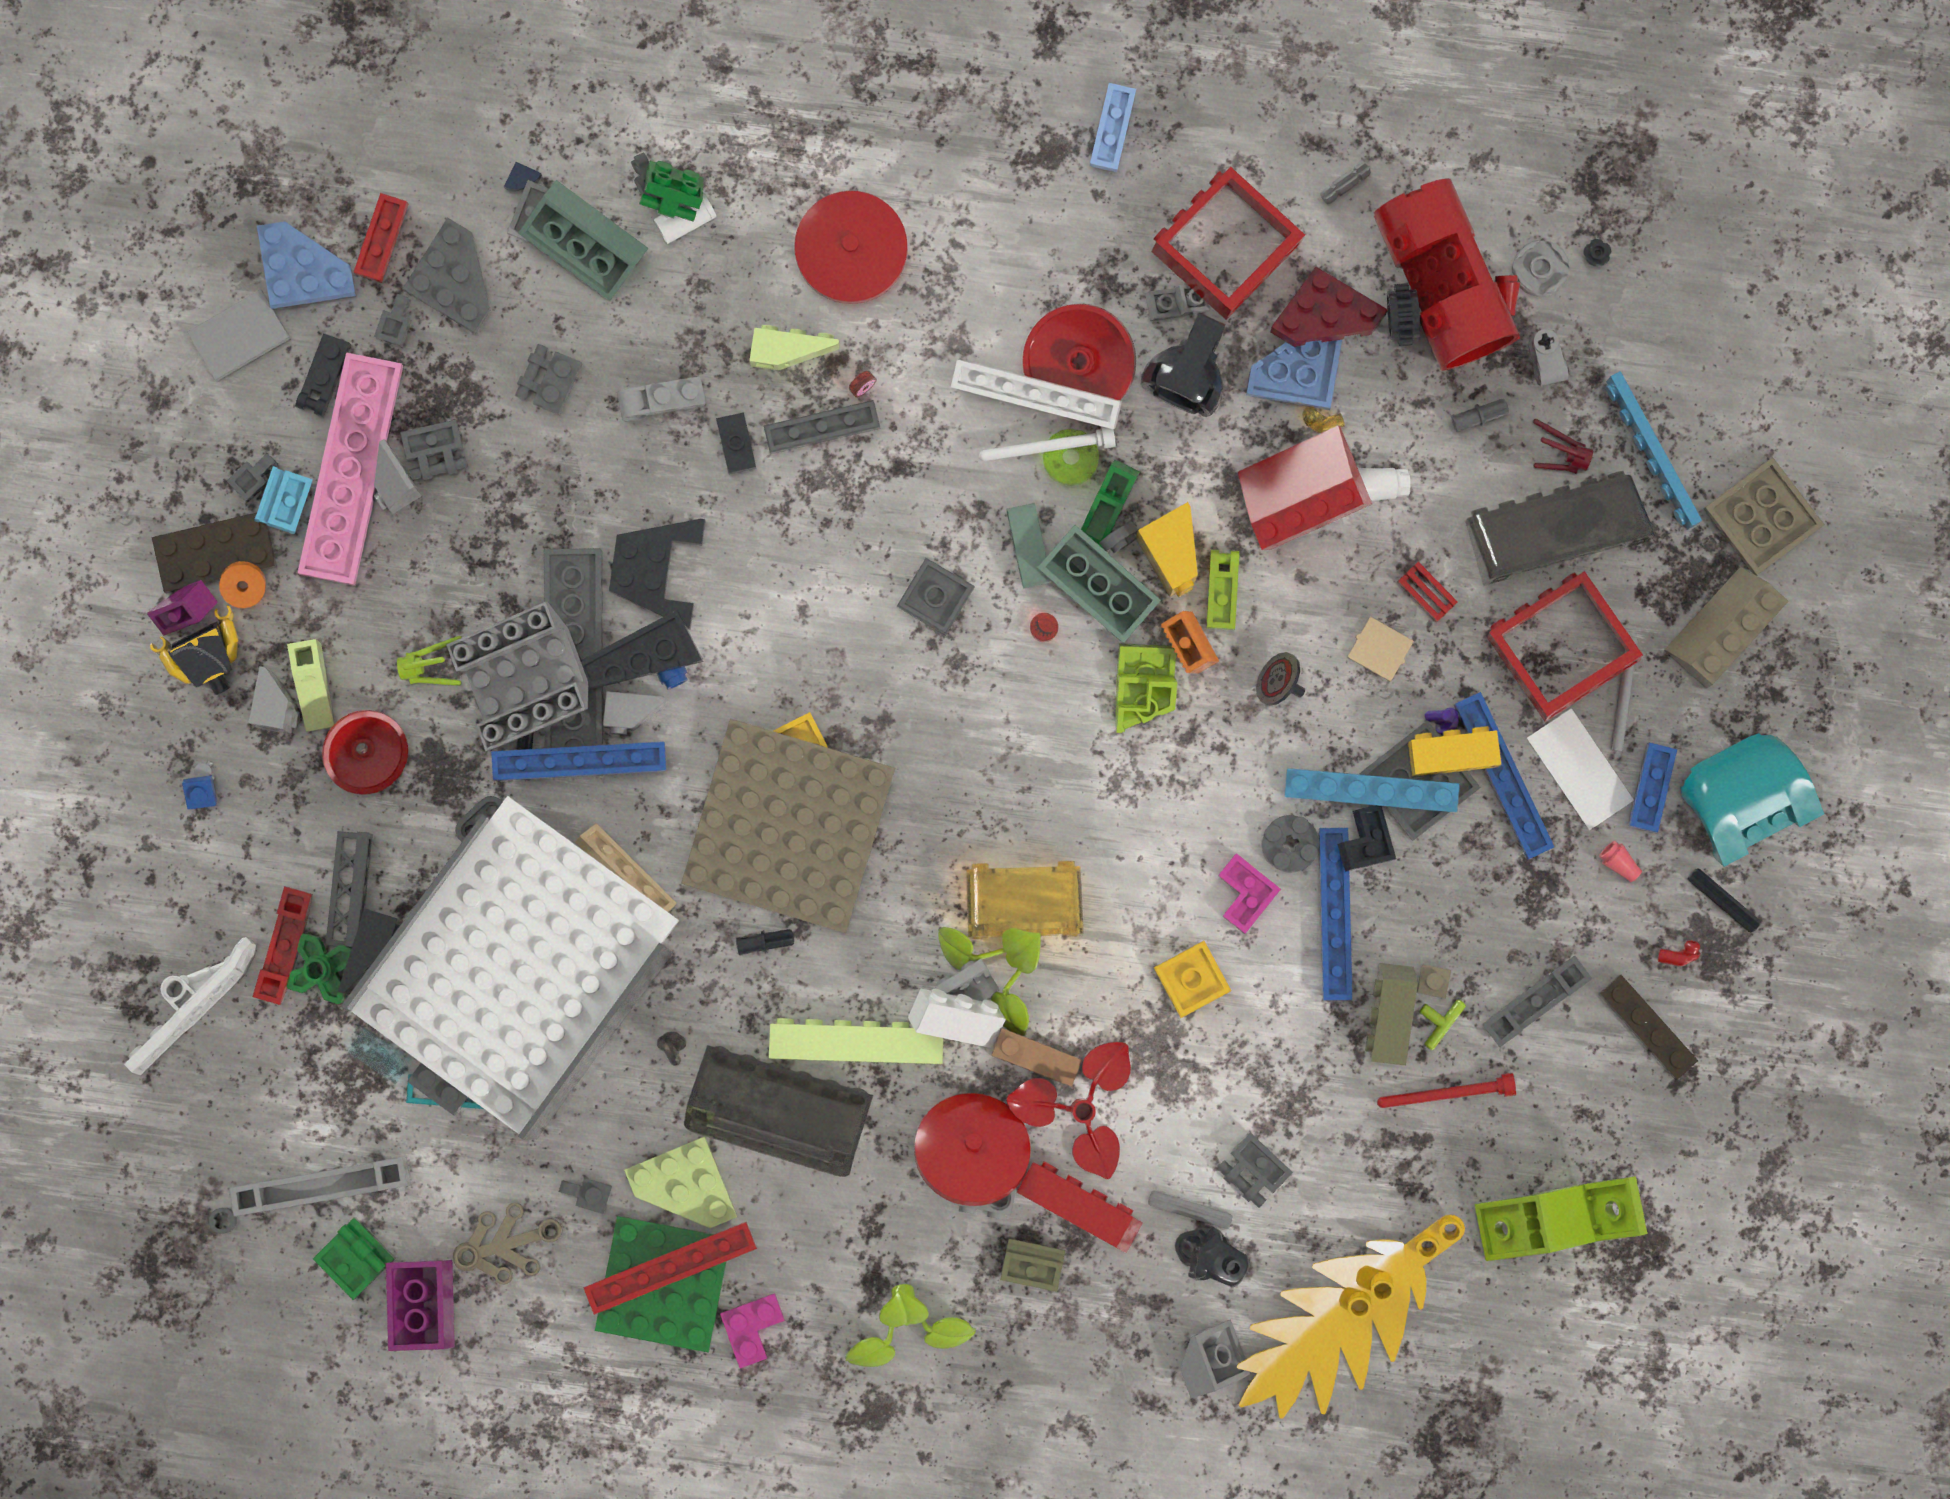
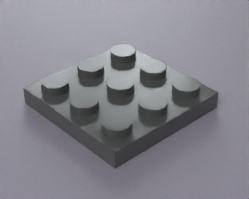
[1359,720,1481,841]

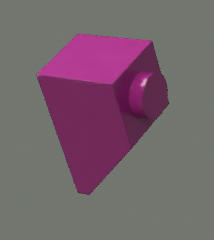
[147,580,218,636]

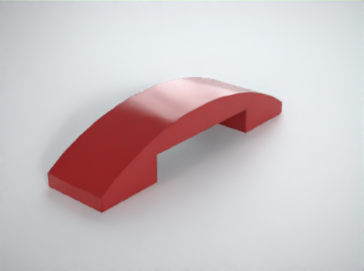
[252,886,313,1005]

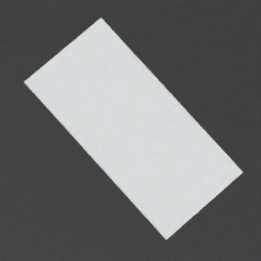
[1527,708,1634,830]

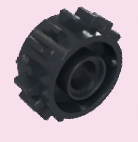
[1387,283,1420,346]

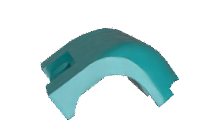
[1680,733,1824,867]

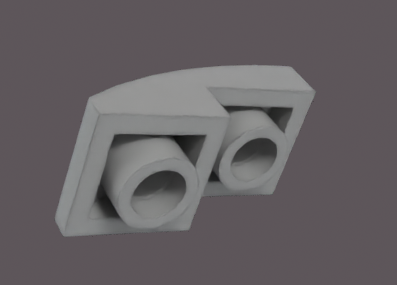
[1145,284,1210,321]

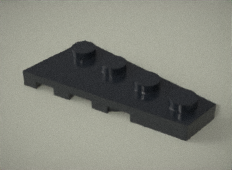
[580,610,704,690]

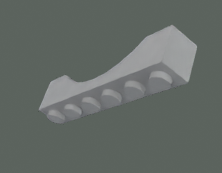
[229,1157,411,1216]

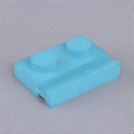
[255,466,313,534]

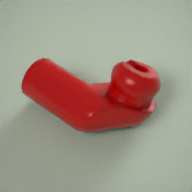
[1658,940,1701,967]

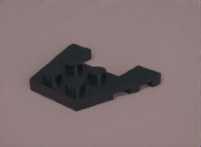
[609,519,706,630]

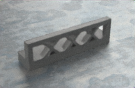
[325,831,373,947]

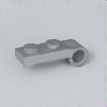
[617,376,706,421]

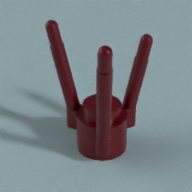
[1533,419,1593,474]

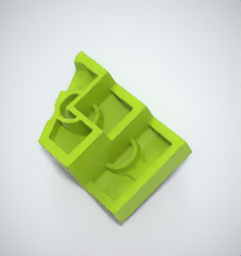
[1116,643,1178,733]

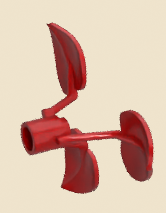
[1006,1042,1131,1179]

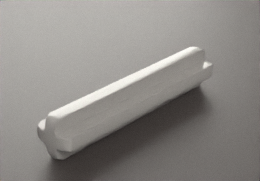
[1148,1191,1233,1229]

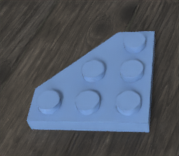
[257,222,356,309]
[1246,340,1342,410]

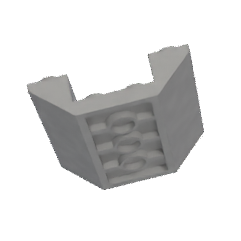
[447,602,588,752]

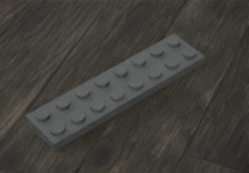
[544,548,603,777]

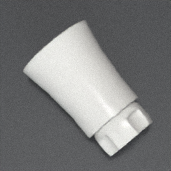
[1357,467,1411,501]

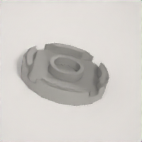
[1512,240,1569,297]

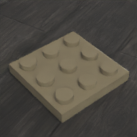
[1703,457,1825,576]

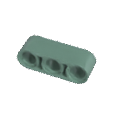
[1006,503,1051,589]

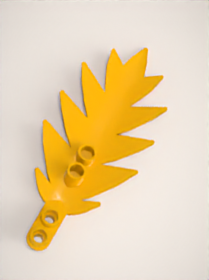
[1237,1214,1465,1419]

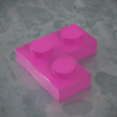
[1218,853,1281,934]
[720,1293,785,1368]

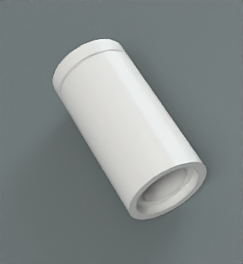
[654,193,717,244]

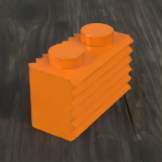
[1161,611,1219,674]

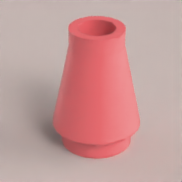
[1599,841,1642,883]

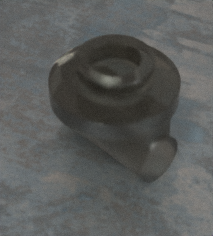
[657,1032,686,1066]

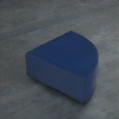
[504,162,542,191]

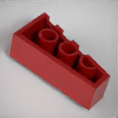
[1016,1161,1143,1253]

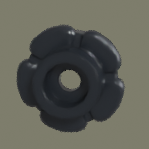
[1583,239,1612,266]

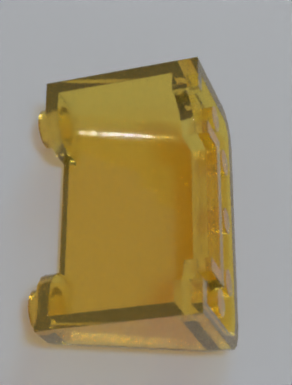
[966,861,1084,940]

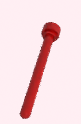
[1377,1073,1516,1108]

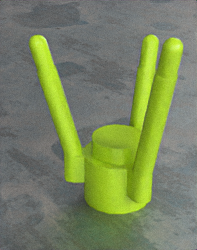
[397,636,462,686]

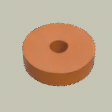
[219,561,266,608]

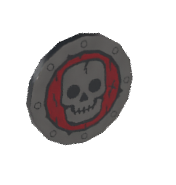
[1256,652,1305,706]

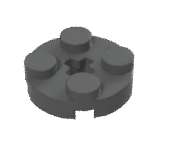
[1261,815,1319,873]

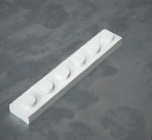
[951,359,1122,429]

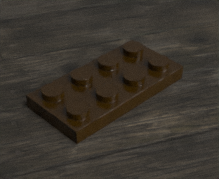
[151,512,277,594]

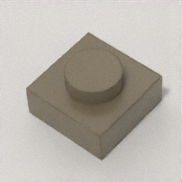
[1417,964,1451,999]

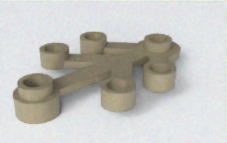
[453,1203,562,1285]

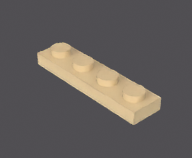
[575,823,677,913]

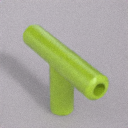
[1419,999,1466,1050]

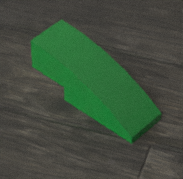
[1081,459,1140,549]

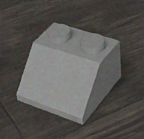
[248,666,300,735]

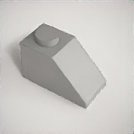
[603,691,666,735]

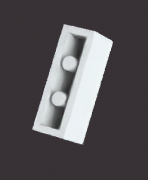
[908,988,1006,1048]

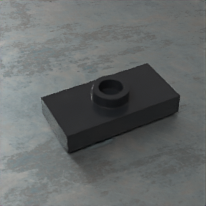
[716,412,757,475]

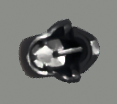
[1175,1227,1250,1287]

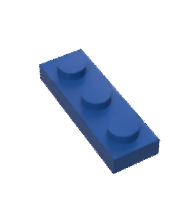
[1628,743,1677,833]

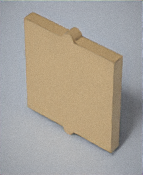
[1347,616,1414,682]

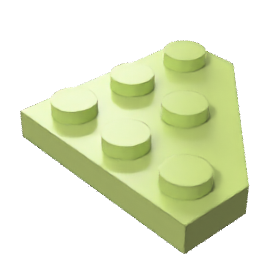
[624,1137,738,1228]

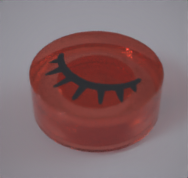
[1030,613,1058,642]

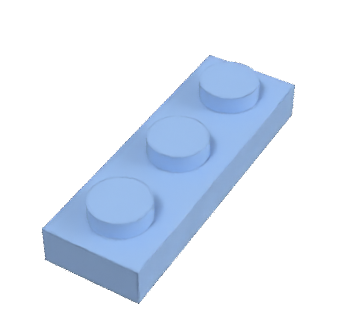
[1090,83,1136,172]

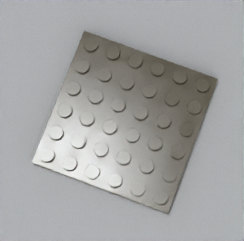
[681,719,895,933]

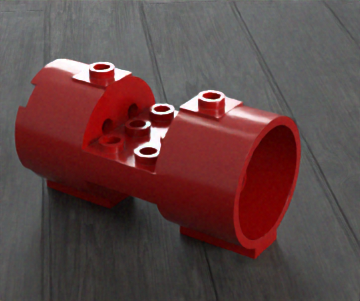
[1374,178,1520,371]

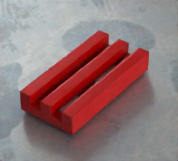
[1397,561,1458,623]

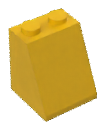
[1136,502,1198,598]

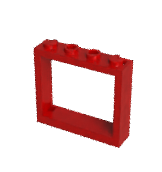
[1151,167,1305,320]
[1487,571,1643,722]

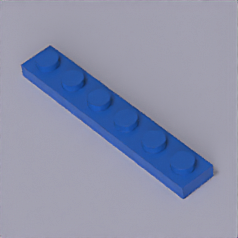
[1454,692,1554,860]
[491,742,666,781]
[1319,828,1352,1001]

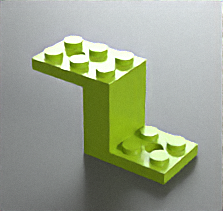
[1474,1176,1648,1261]

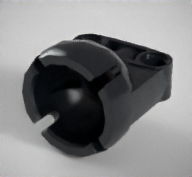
[1141,313,1226,417]

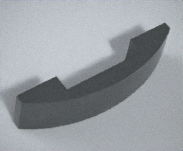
[1482,956,1593,1047]

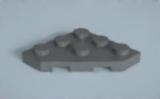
[402,217,491,334]

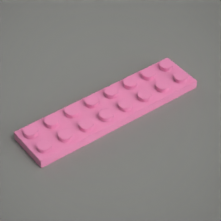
[298,353,403,586]

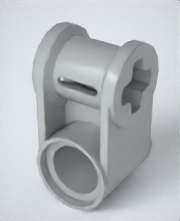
[1528,329,1568,387]

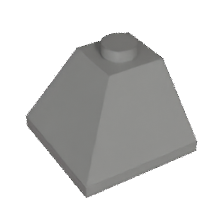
[374,439,422,514]
[1181,1319,1251,1398]

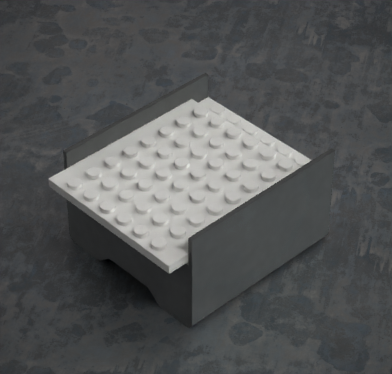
[341,796,679,1140]

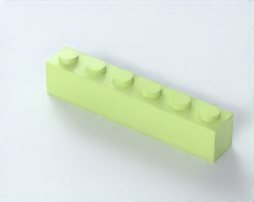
[769,1018,943,1064]

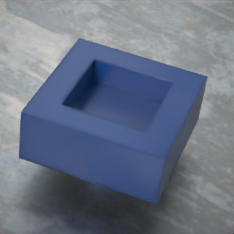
[182,775,217,810]

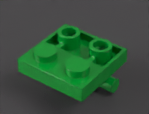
[639,160,704,222]
[313,1217,396,1300]

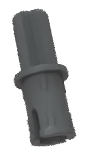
[1451,399,1509,433]

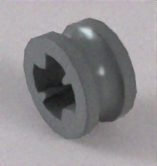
[209,1207,237,1234]

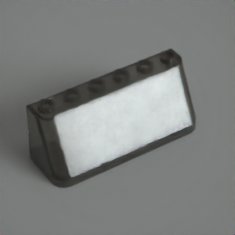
[1465,471,1655,586]
[684,1045,873,1177]

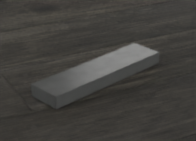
[764,400,881,455]

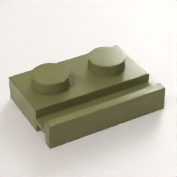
[1000,1239,1066,1292]

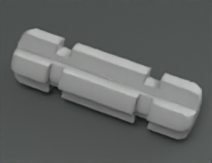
[1320,162,1371,204]

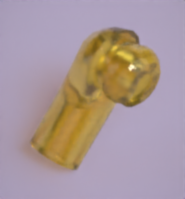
[1302,406,1345,433]

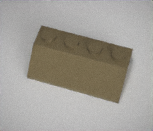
[1664,567,1789,688]

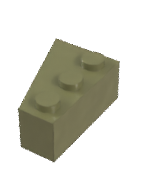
[1365,963,1418,1066]

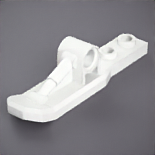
[124,937,256,1075]

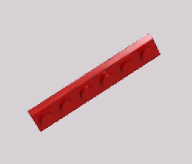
[583,1221,757,1315]

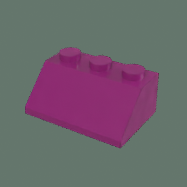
[386,1260,455,1351]

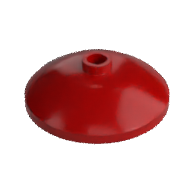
[322,710,408,795]

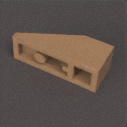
[991,1028,1082,1087]

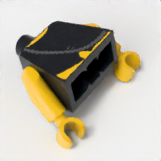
[150,605,238,695]

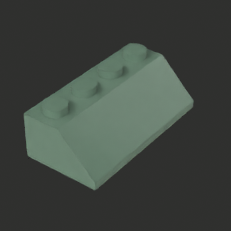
[518,180,648,301]
[1037,525,1161,643]

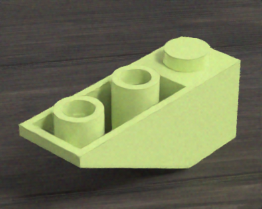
[750,325,840,370]
[287,639,335,732]

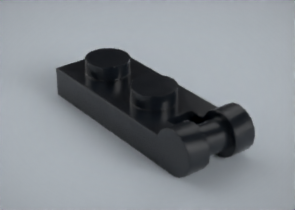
[295,333,351,417]

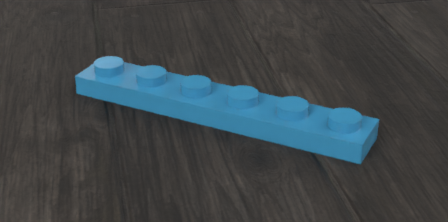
[1606,371,1702,530]
[1285,768,1460,812]

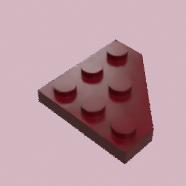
[1270,267,1388,347]

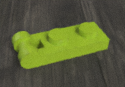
[1206,549,1239,630]

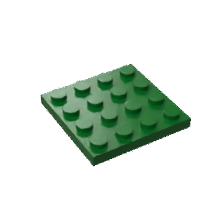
[595,1216,727,1353]

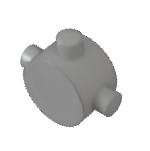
[192,760,215,779]

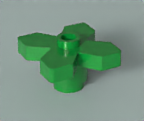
[287,933,352,1004]

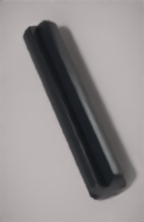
[1688,868,1761,933]

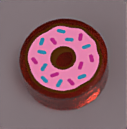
[849,371,877,398]

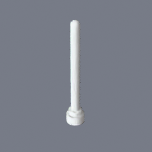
[979,426,1116,461]

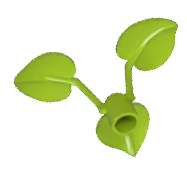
[938,927,1041,1036]
[845,1284,976,1367]

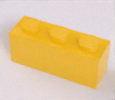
[1408,726,1501,777]

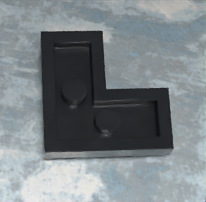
[1337,805,1396,872]

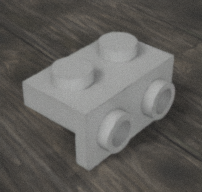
[933,959,999,1001]

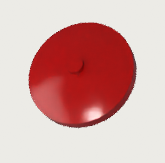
[795,191,908,304]
[1023,304,1136,400]
[914,1093,1031,1206]

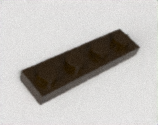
[1598,975,1698,1080]

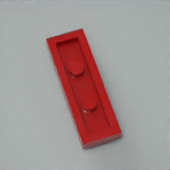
[354,193,409,283]

